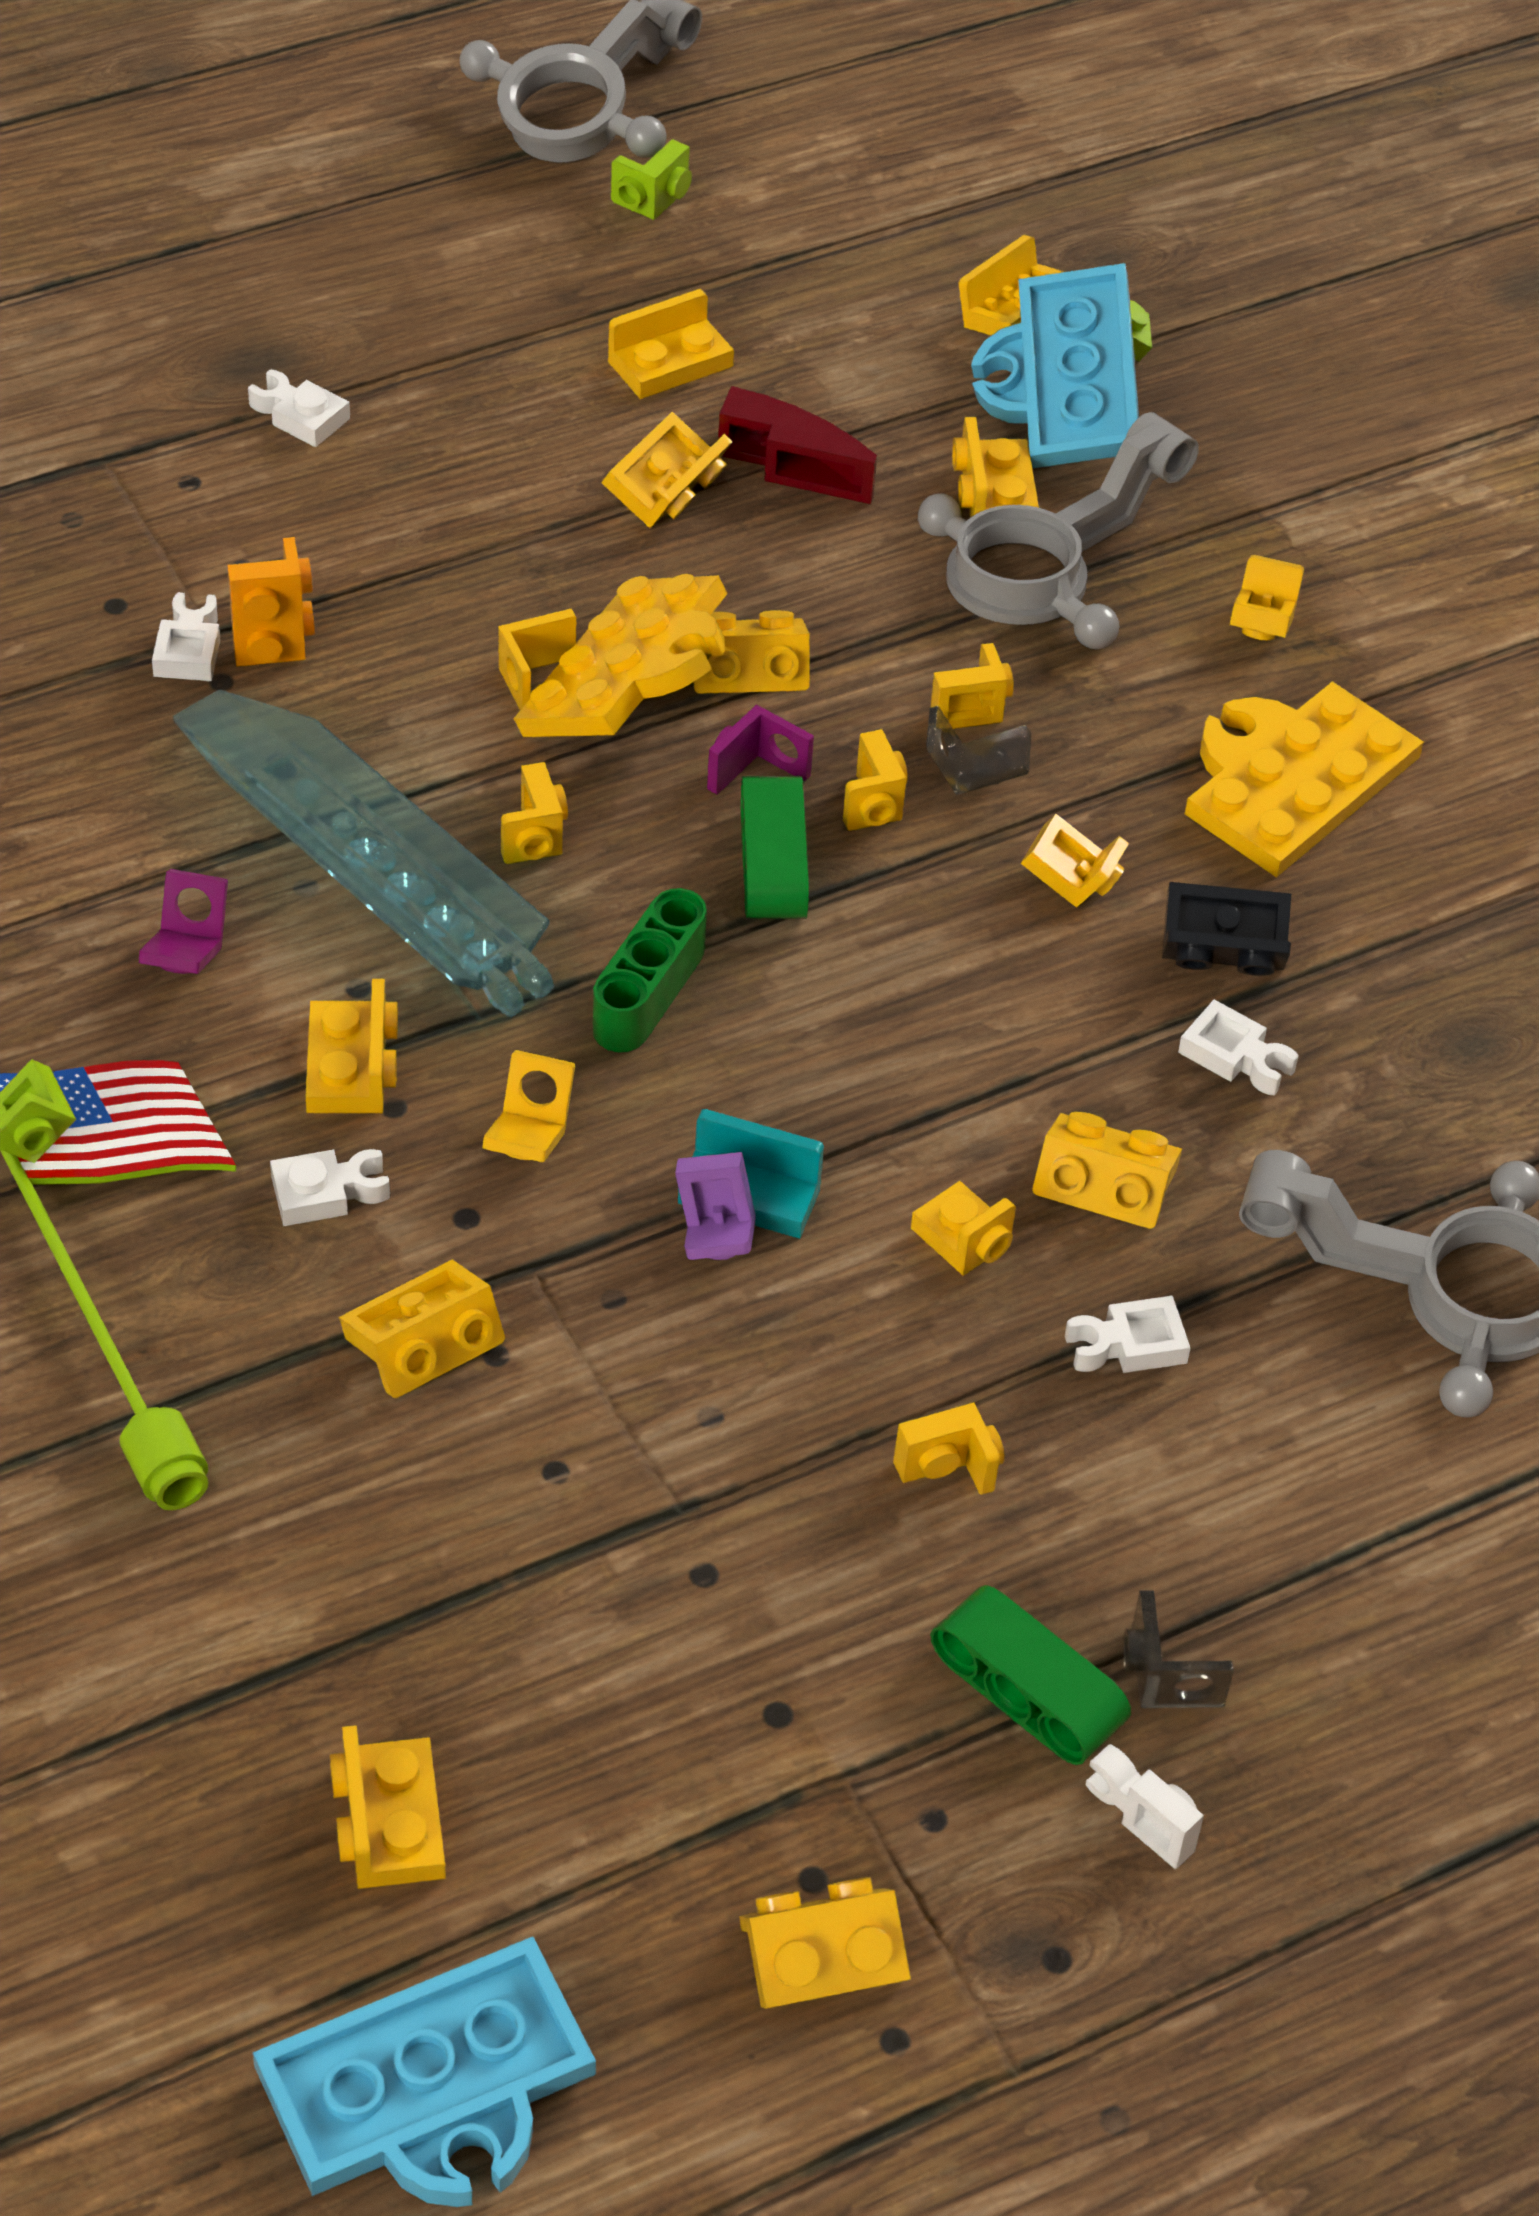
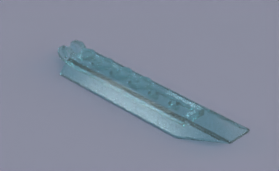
[173,689,555,1018]

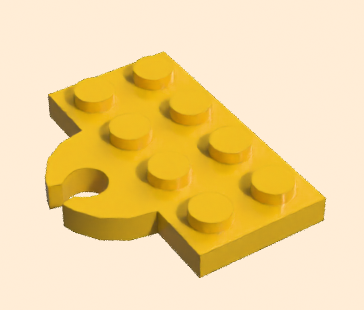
[513,574,727,737]
[1184,681,1424,878]

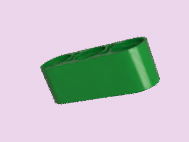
[741,776,809,919]
[592,888,707,1053]
[930,1585,1132,1765]

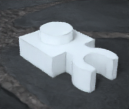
[248,370,350,447]
[152,592,220,681]
[1178,1000,1299,1096]
[270,1149,390,1226]
[1065,1296,1190,1373]
[1085,1744,1204,1870]

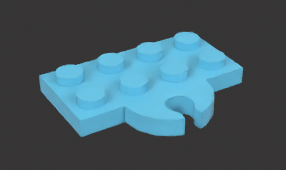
[971,263,1139,468]
[253,1936,596,2207]

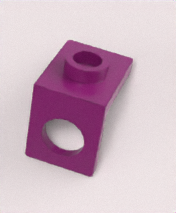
[707,704,814,795]
[138,869,228,974]

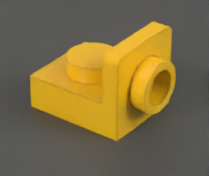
[930,643,1014,731]
[911,1181,1016,1276]
[893,1402,1005,1495]

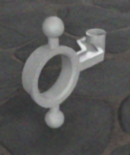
[460,0,702,162]
[918,412,1199,649]
[1239,1150,1539,1418]

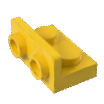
[608,289,734,399]
[952,417,1039,518]
[306,979,398,1113]
[339,1259,505,1398]
[330,1725,446,1889]

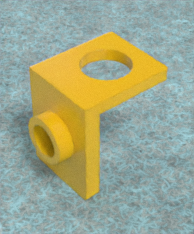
[498,609,577,710]
[482,1050,575,1162]

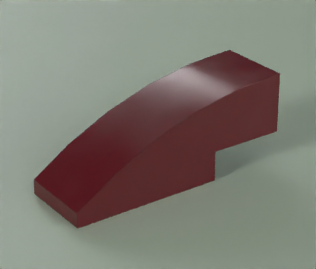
[718,386,877,504]

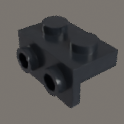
[1162,882,1291,976]

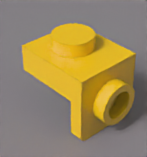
[1229,555,1304,641]
[843,729,908,831]
[501,762,568,864]
[1020,814,1129,908]

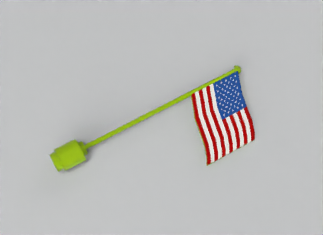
[0,1060,236,1510]

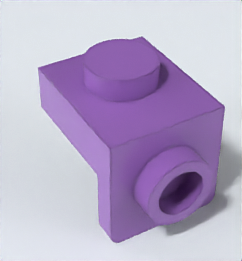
[675,1152,756,1260]

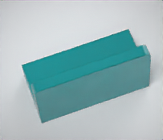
[678,1109,824,1239]

